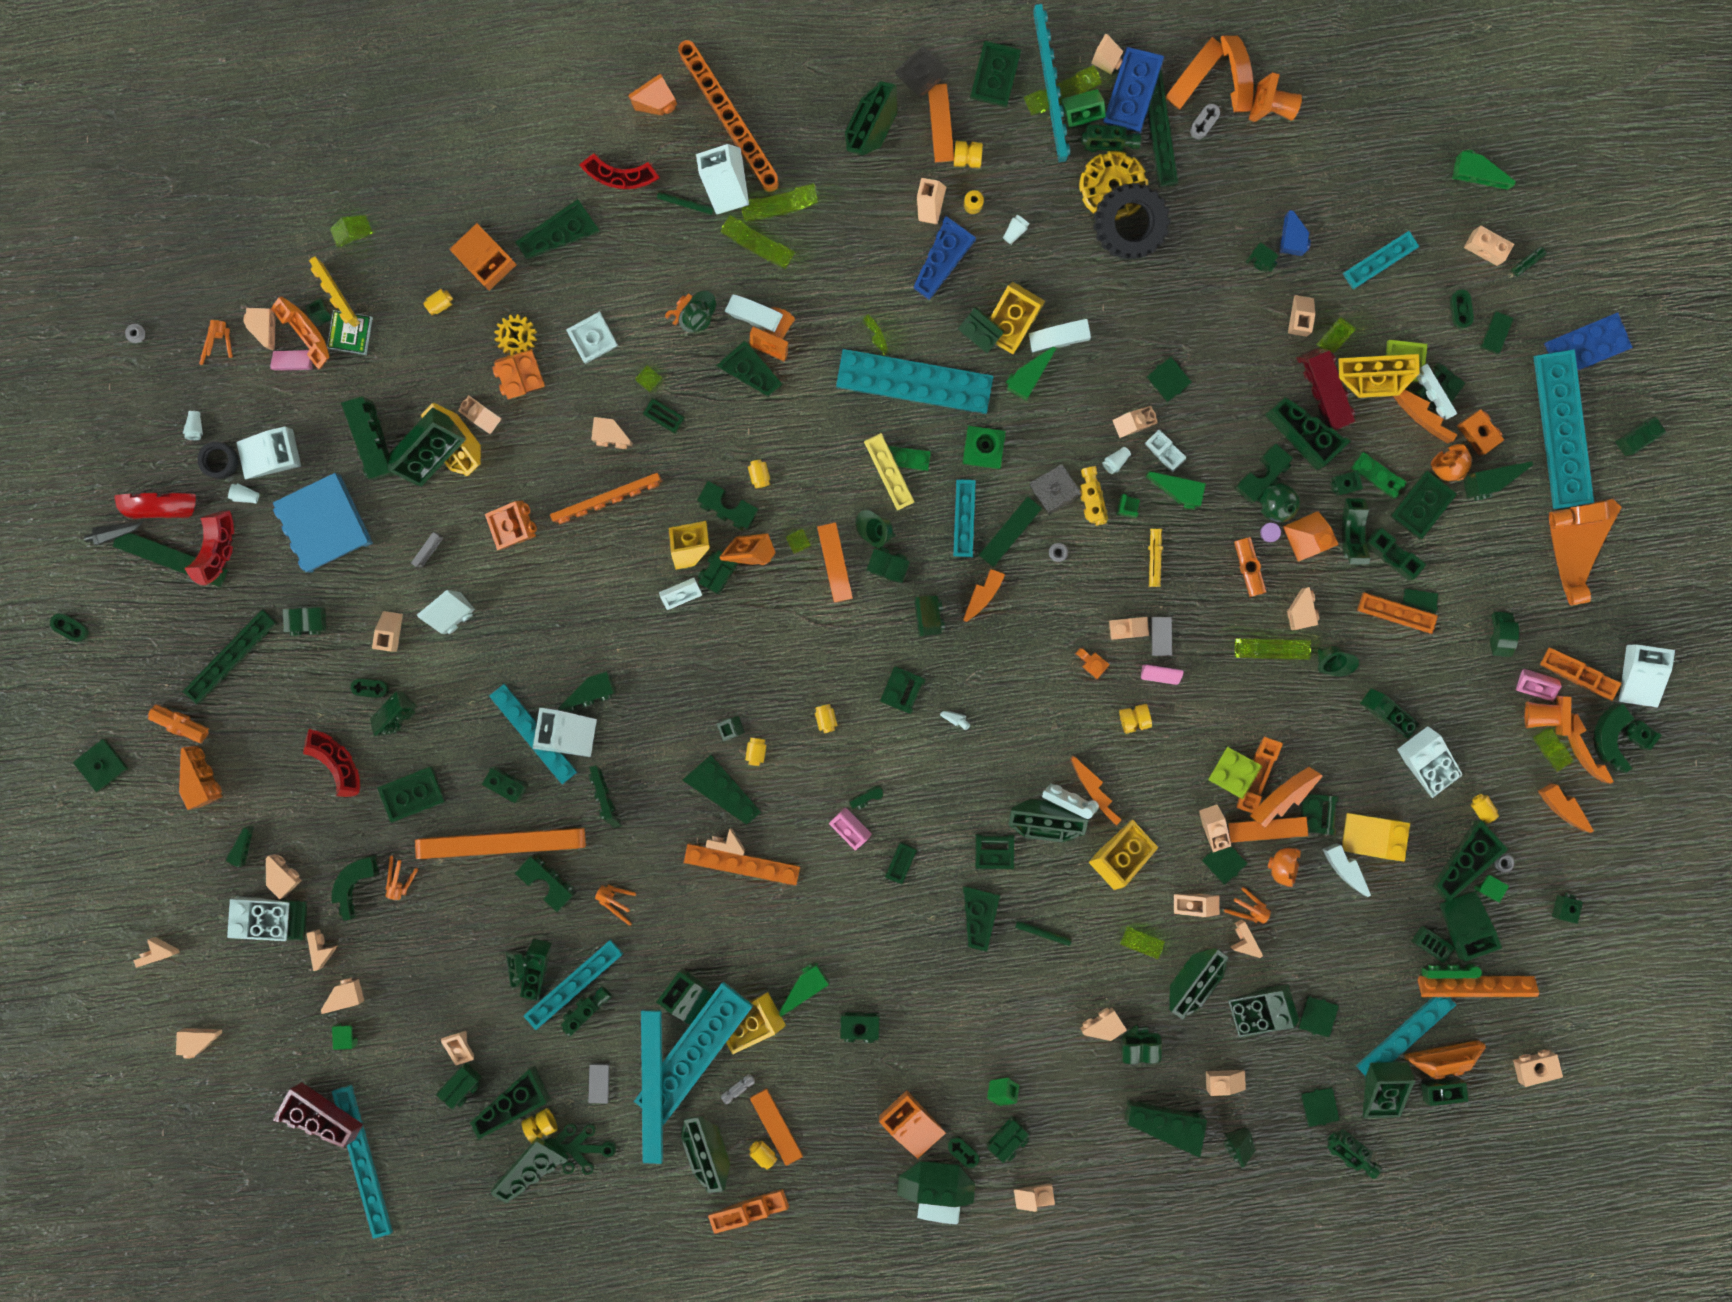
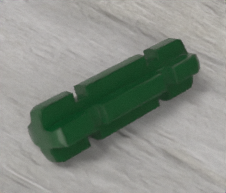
[1511,247,1547,277]

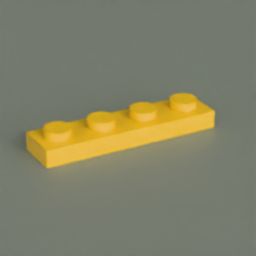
[309,256,360,327]

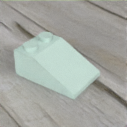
[417,590,475,634]

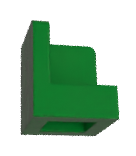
[1116,494,1140,519]
[1474,875,1509,903]
[332,1023,358,1050]
[987,1078,1019,1106]

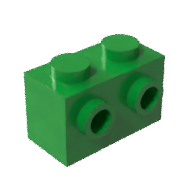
[1061,89,1106,128]

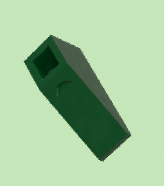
[558,671,616,712]
[1360,688,1419,739]
[520,938,552,1001]
[1223,1127,1256,1168]

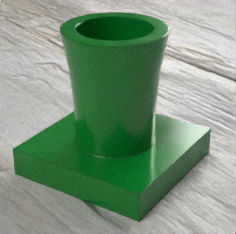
[962,426,1006,470]

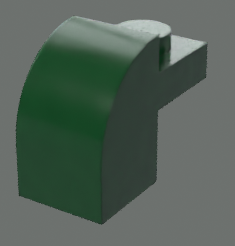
[1490,612,1519,657]

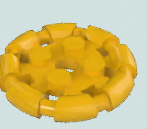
[1079,151,1149,220]

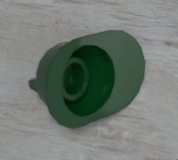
[678,291,716,332]
[856,510,896,548]
[1317,646,1359,677]

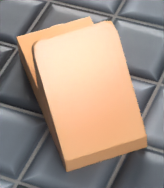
[1109,617,1149,640]
[706,827,745,856]
[1231,919,1263,958]
[307,929,338,971]
[134,937,180,968]
[441,1031,474,1066]
[1014,1183,1055,1212]

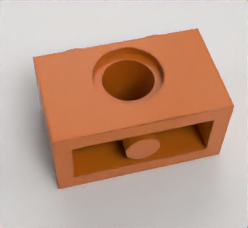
[1456,409,1504,456]

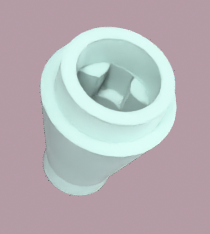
[1003,215,1029,245]
[183,411,203,440]
[1102,447,1131,474]
[228,483,259,504]

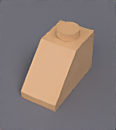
[1091,34,1123,74]
[244,308,276,350]
[1174,894,1220,917]
[321,977,364,1014]
[176,1028,222,1058]
[1206,1070,1246,1096]

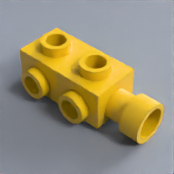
[1080,466,1109,526]

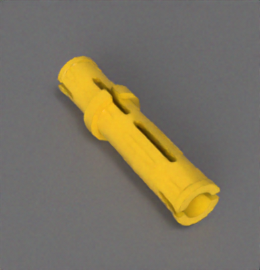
[1148,529,1164,587]

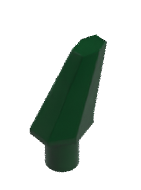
[1121,1024,1149,1042]

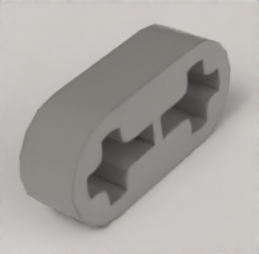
[1190,104,1220,139]

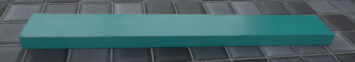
[641,1009,663,1164]
[331,1085,393,1239]

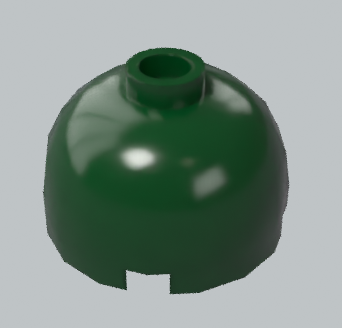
[1260,483,1300,522]

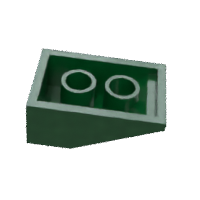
[1463,461,1533,501]
[914,596,945,637]
[1362,1062,1415,1118]

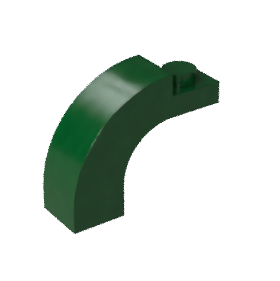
[1342,498,1371,565]
[1594,703,1634,773]
[331,856,379,921]

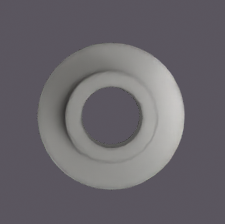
[125,324,145,343]
[1049,543,1068,562]
[1494,853,1514,872]

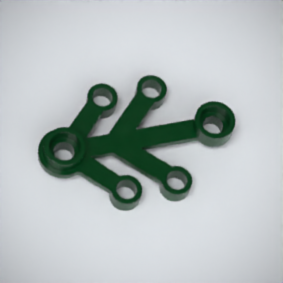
[544,1123,617,1175]

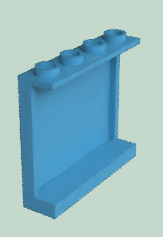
[273,473,373,573]

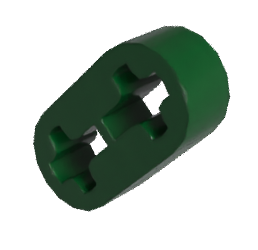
[350,679,389,698]
[947,1136,979,1168]

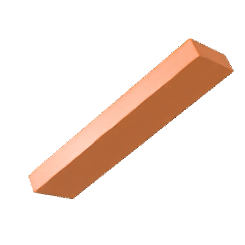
[1357,592,1438,634]
[1228,816,1308,843]
[750,1088,803,1166]

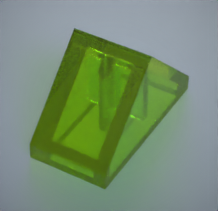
[330,215,373,247]
[1316,317,1356,353]

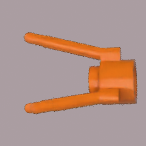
[199,320,232,365]
[385,855,418,900]
[595,884,636,926]
[1224,887,1271,924]

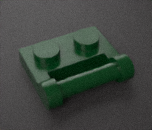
[1415,363,1466,412]
[880,666,926,715]
[849,786,883,810]
[1301,794,1338,835]
[975,834,1014,869]

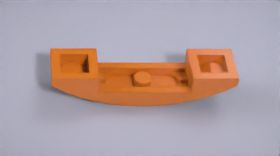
[1221,36,1254,112]
[1166,37,1223,110]
[271,297,330,369]
[1568,713,1614,784]
[1237,736,1283,813]

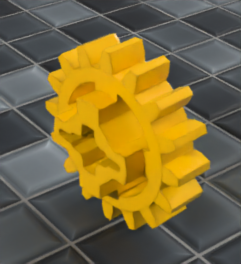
[494,314,537,355]

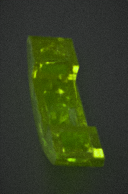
[1024,65,1102,116]
[741,183,818,221]
[720,215,795,269]
[1234,639,1311,660]

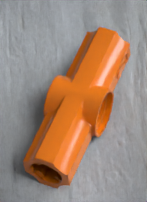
[1234,537,1266,597]
[148,704,209,743]

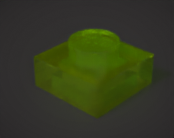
[635,365,662,393]
[786,528,811,554]

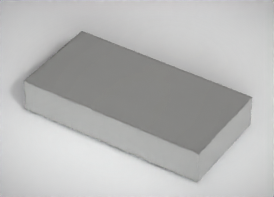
[411,532,443,568]
[1151,617,1172,656]
[589,1063,610,1104]

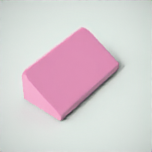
[270,350,313,371]
[1141,665,1184,685]
[1516,669,1562,702]
[829,807,872,851]

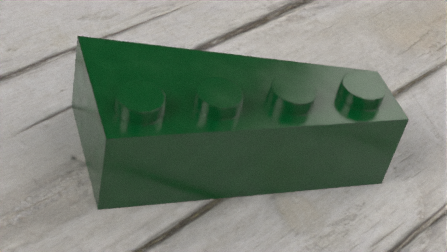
[341,396,395,481]
[1265,397,1351,471]
[1432,820,1508,901]
[470,1066,552,1140]
[1125,1100,1207,1158]

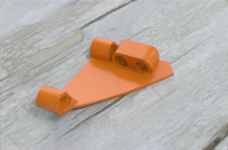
[1549,499,1622,606]

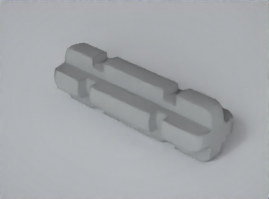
[721,1074,755,1104]

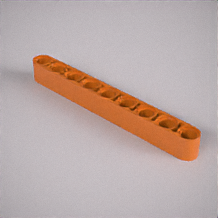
[678,40,779,192]
[415,828,586,859]

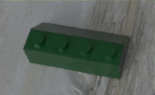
[388,407,466,487]

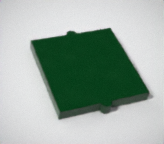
[1146,357,1192,403]
[1400,589,1438,615]
[1201,846,1248,885]
[1298,996,1339,1038]
[1301,1087,1340,1127]

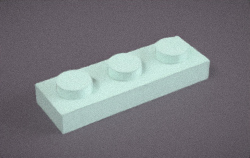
[1416,364,1457,420]

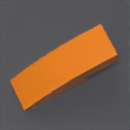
[962,569,1005,622]
[1538,783,1594,833]

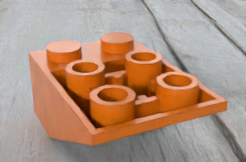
[449,223,517,291]
[179,746,222,810]
[879,1090,946,1159]

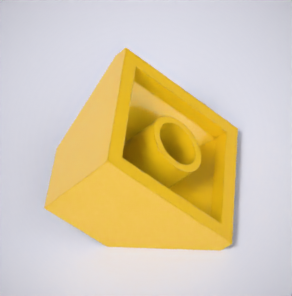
[669,521,710,570]

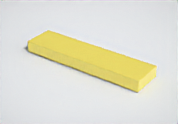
[864,433,915,511]

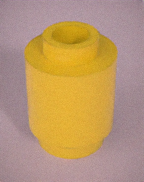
[964,190,984,214]
[423,289,453,316]
[748,459,771,489]
[815,704,838,733]
[745,738,767,766]
[1471,794,1499,824]
[749,1140,777,1170]

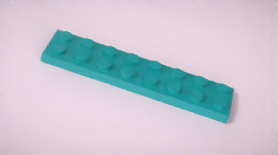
[836,349,993,414]
[1533,349,1594,509]
[633,982,754,1126]

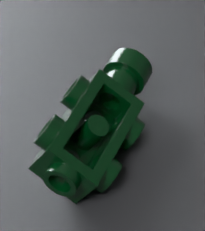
[1081,124,1141,152]
[561,986,612,1037]
[1327,1129,1382,1179]

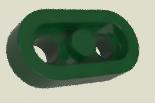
[1450,289,1474,329]
[50,613,89,642]

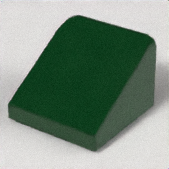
[305,298,332,327]
[717,716,745,741]

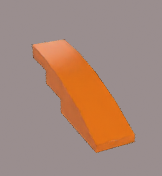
[928,84,954,162]
[1393,389,1457,444]
[817,522,853,603]
[1540,647,1622,701]
[1070,756,1121,826]
[1250,767,1323,828]
[708,1189,789,1234]

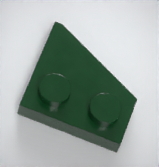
[506,950,526,988]

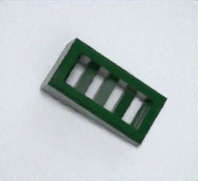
[226,825,254,868]
[1411,926,1454,963]

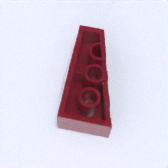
[1296,348,1355,430]
[273,1082,363,1148]

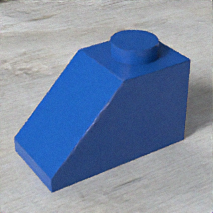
[1279,210,1311,256]

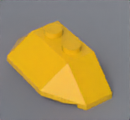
[1338,354,1420,398]
[421,403,481,476]

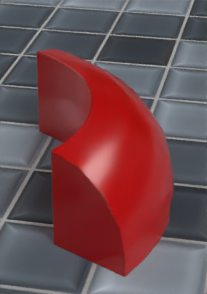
[579,153,660,189]
[115,493,196,519]
[185,510,234,585]
[303,729,360,797]

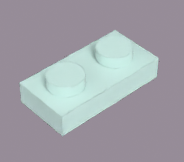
[659,578,702,610]

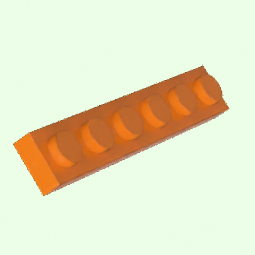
[550,473,662,524]
[684,843,800,885]
[1418,976,1539,997]

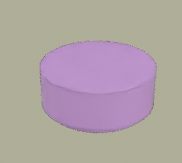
[1260,523,1281,542]

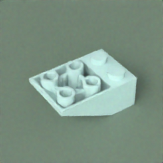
[696,144,749,214]
[236,426,301,479]
[1619,645,1675,707]
[533,708,597,757]
[1397,726,1463,798]
[227,896,289,941]

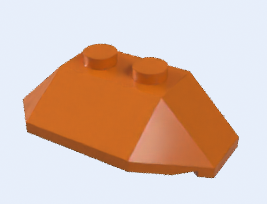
[1403,1040,1486,1079]

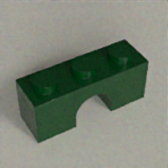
[1234,443,1293,503]
[697,481,759,531]
[1366,528,1427,580]
[514,855,575,912]

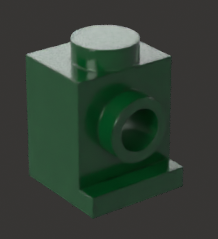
[1245,242,1279,272]
[1330,470,1363,497]
[1624,721,1662,751]

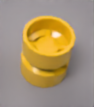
[954,141,983,168]
[1119,704,1152,734]
[521,1108,558,1143]

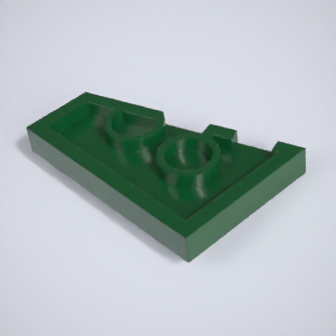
[716,341,783,397]
[588,765,622,829]
[963,886,1001,952]

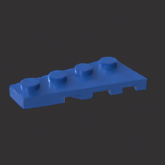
[914,216,976,300]

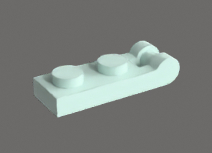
[1042,783,1099,819]

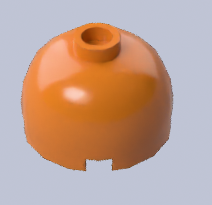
[1431,444,1472,481]
[1268,848,1301,887]

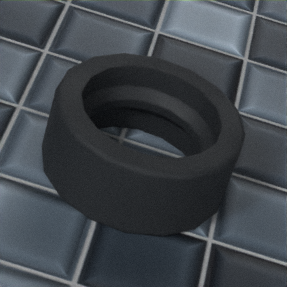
[197,442,238,479]

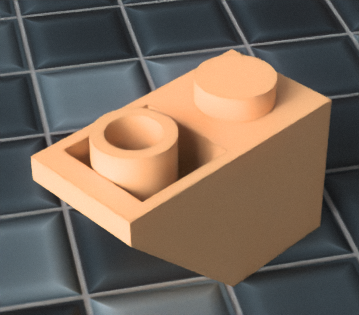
[917,178,946,224]
[1288,295,1315,337]
[458,396,501,434]
[1113,406,1158,438]
[591,417,633,449]
[1287,587,1319,630]
[372,611,403,652]
[1199,805,1231,852]
[266,854,302,899]
[1080,1008,1127,1041]

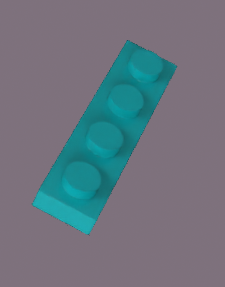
[1343,231,1419,289]
[953,480,976,557]

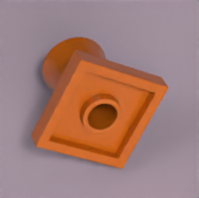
[1248,72,1302,122]
[750,307,795,362]
[1524,696,1571,736]

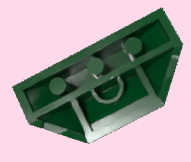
[845,81,898,156]
[1008,798,1088,843]
[1169,948,1229,1019]
[681,1116,730,1193]
[897,1160,975,1207]

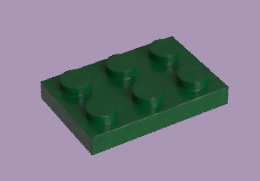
[970,41,1021,108]
[1390,471,1457,540]
[377,766,446,823]

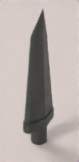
[84,521,144,546]

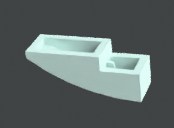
[725,294,783,332]
[1029,319,1091,353]
[1322,843,1371,897]

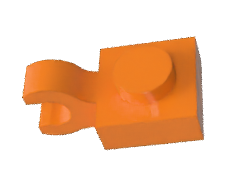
[665,293,692,326]
[1075,648,1110,679]

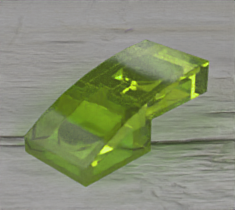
[863,314,888,354]
[1533,727,1574,772]
[1120,927,1165,959]

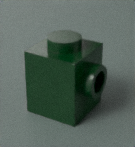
[1552,893,1583,924]

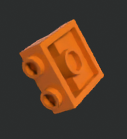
[492,349,545,399]
[485,500,537,550]

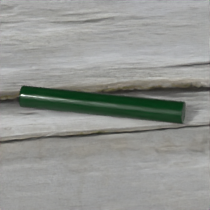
[657,191,714,215]
[1015,921,1072,946]

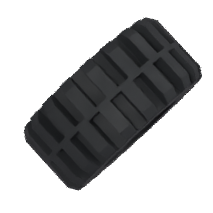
[1093,183,1171,259]

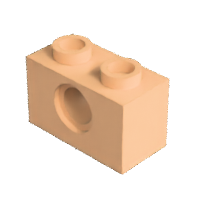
[1464,225,1514,266]
[1513,1049,1563,1087]

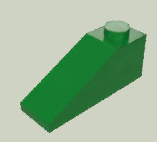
[1452,150,1516,190]
[1006,346,1056,401]
[1146,471,1206,510]
[779,963,829,1017]

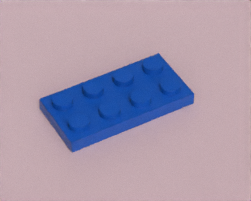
[1103,47,1164,133]
[1544,313,1633,371]

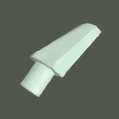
[940,711,970,730]

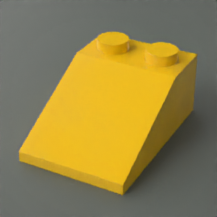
[990,282,1045,355]
[1342,813,1410,862]
[1089,820,1159,890]
[726,992,786,1054]

